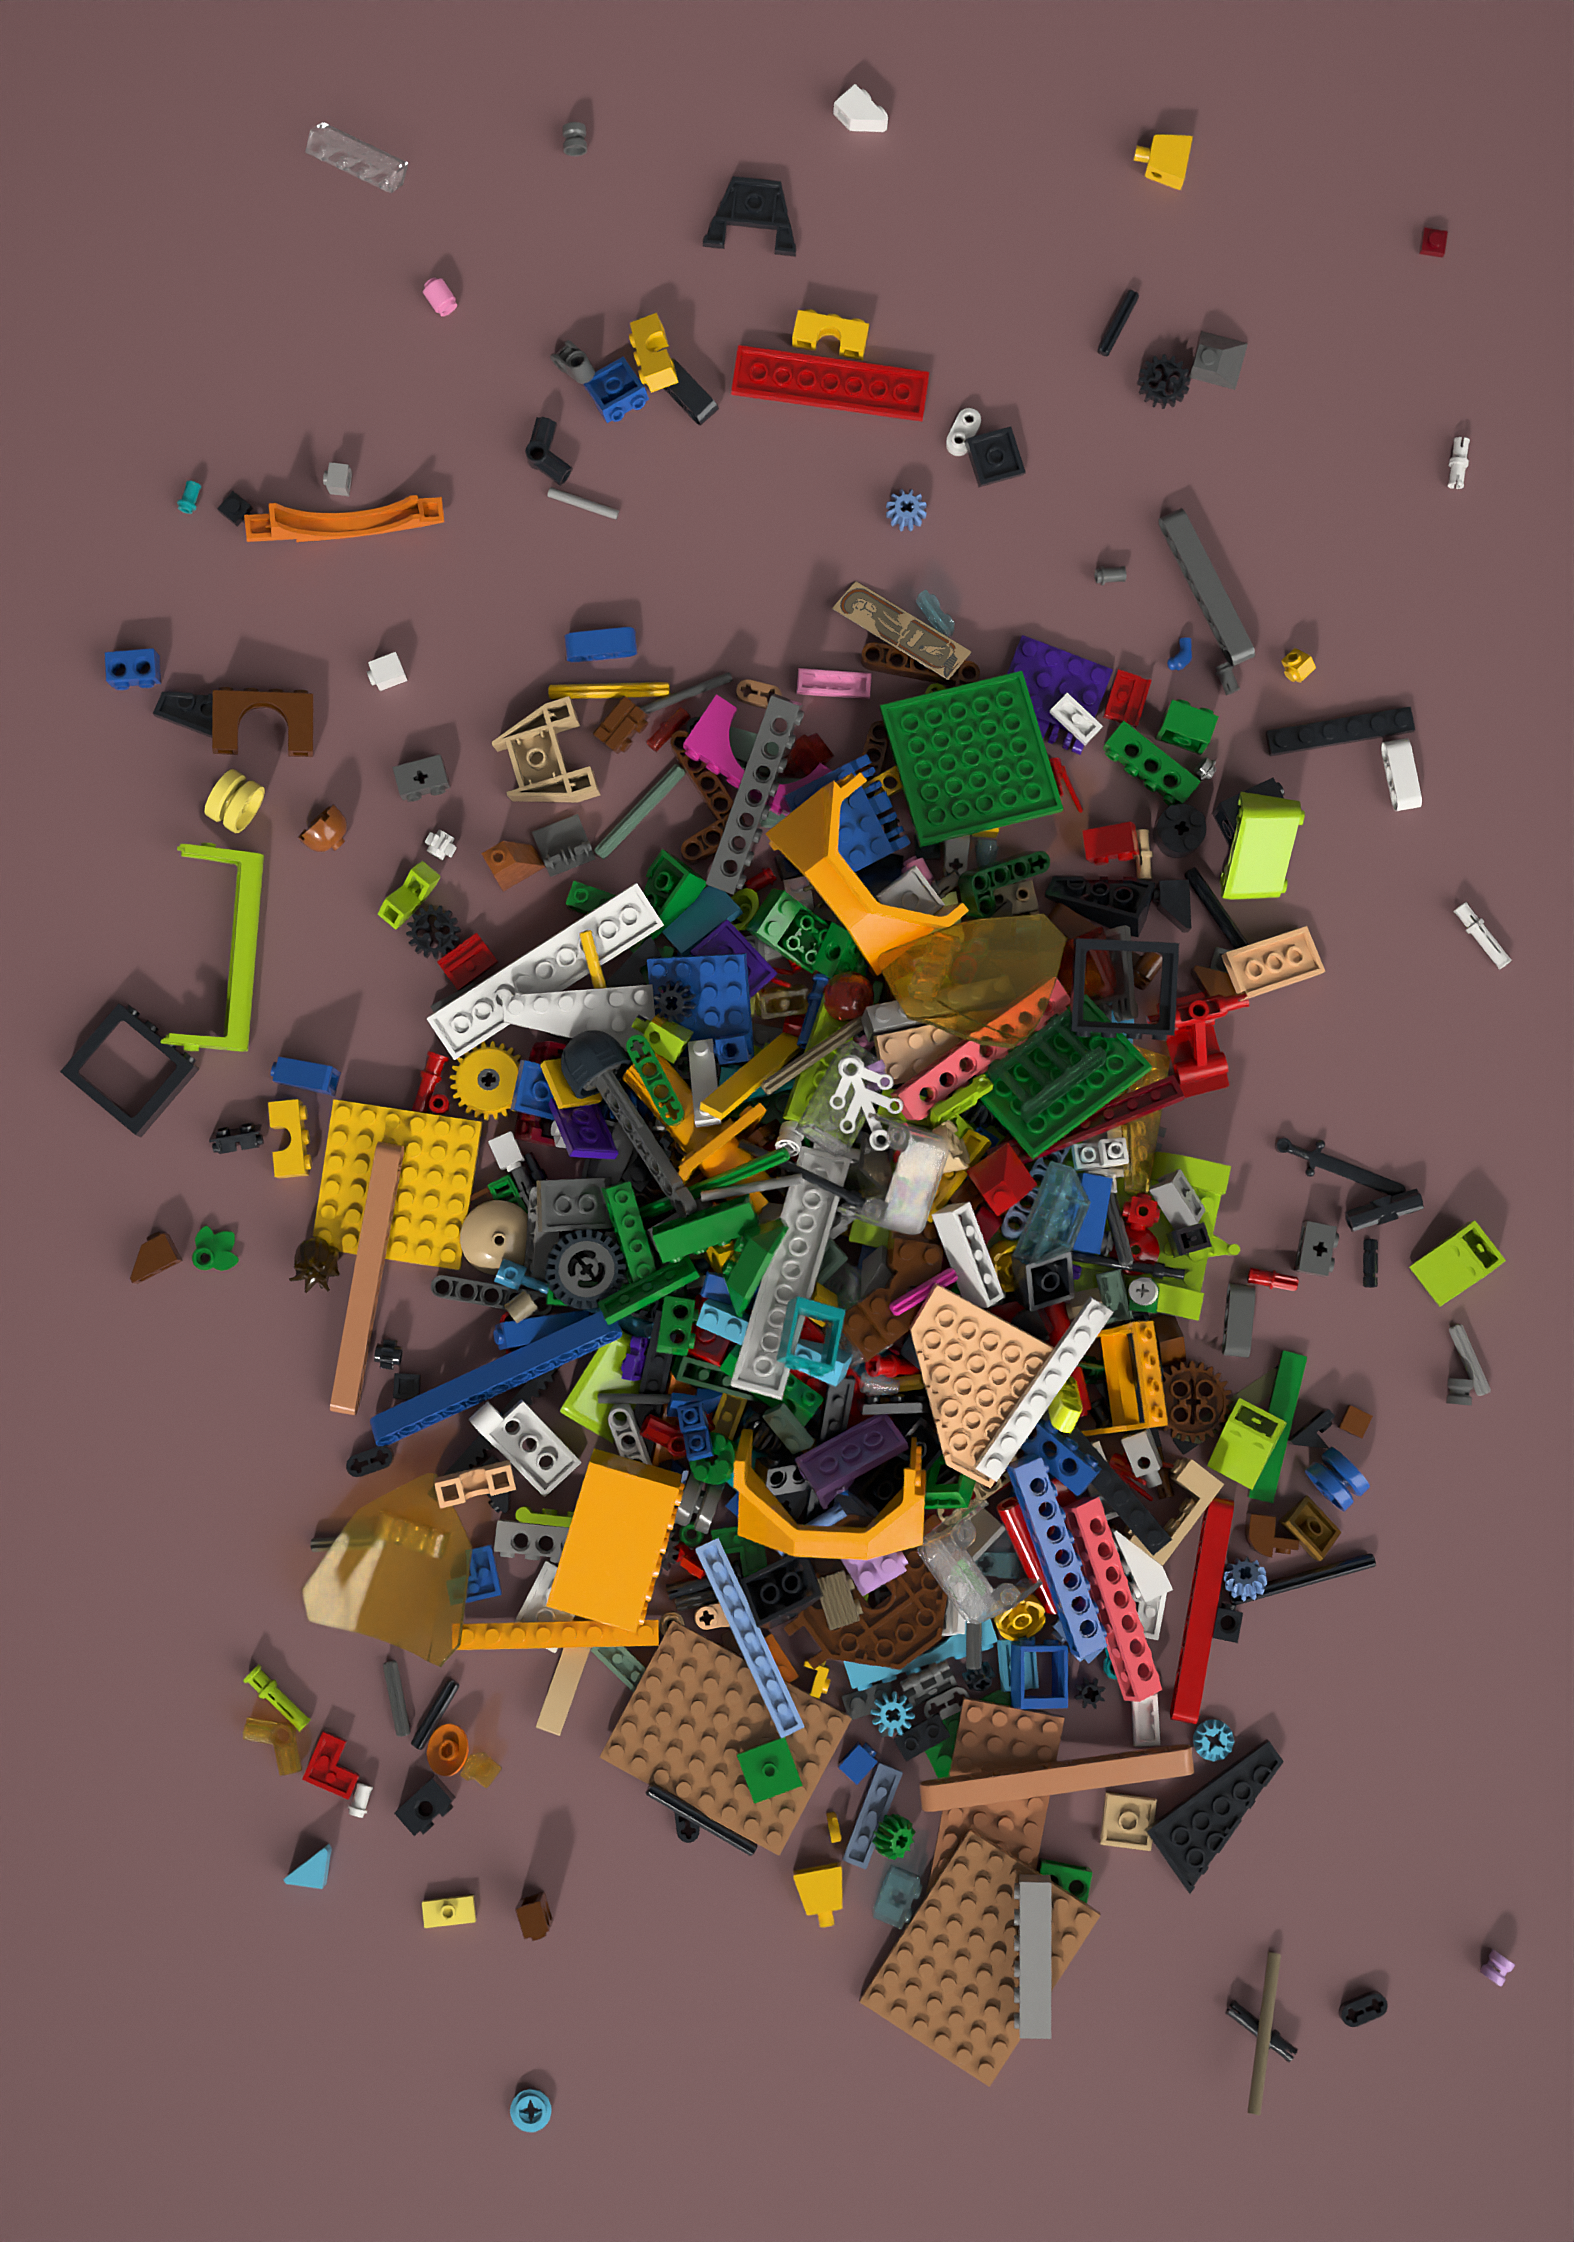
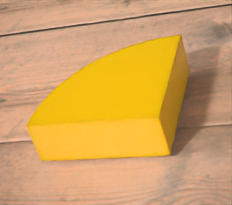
[826,1811,841,1843]

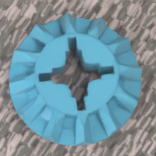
[1193,1719,1235,1761]
[510,2088,552,2132]

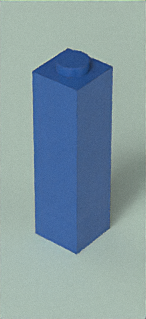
[494,1310,589,1350]

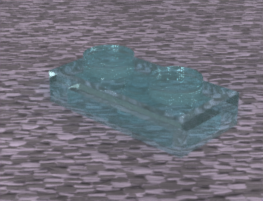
[916,590,955,638]

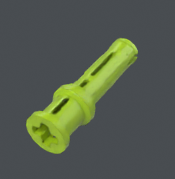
[243,1664,311,1732]

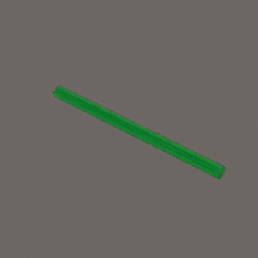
[601,1147,790,1234]

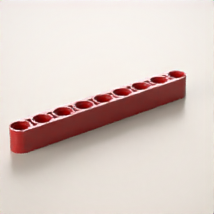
[1170,1497,1234,1724]

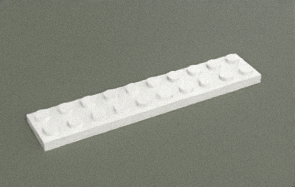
[426,882,664,1060]
[731,1146,851,1400]

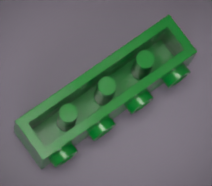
[652,1194,760,1263]

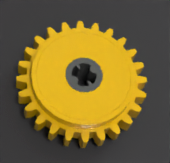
[450,1041,522,1121]

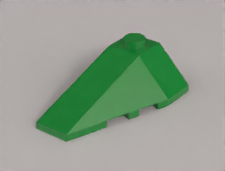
[628,849,706,953]

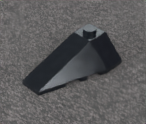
[1045,876,1155,937]

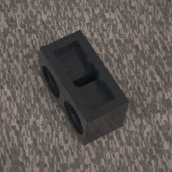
[755,1451,810,1496]

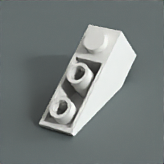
[1111,1529,1173,1603]

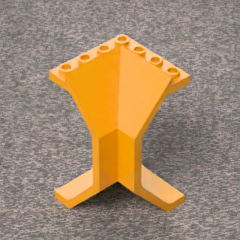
[765,773,969,976]
[734,1429,926,1560]

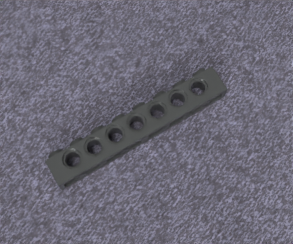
[706,694,805,894]

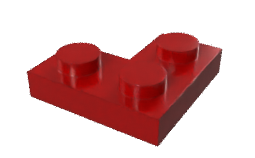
[302,1731,360,1800]

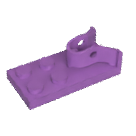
[795,1414,909,1509]

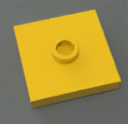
[540,1059,603,1109]

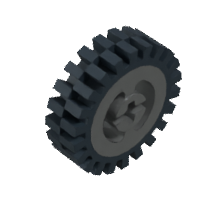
[544,1230,626,1309]

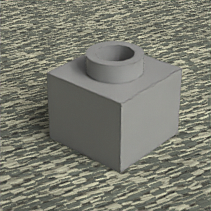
[323,462,352,496]

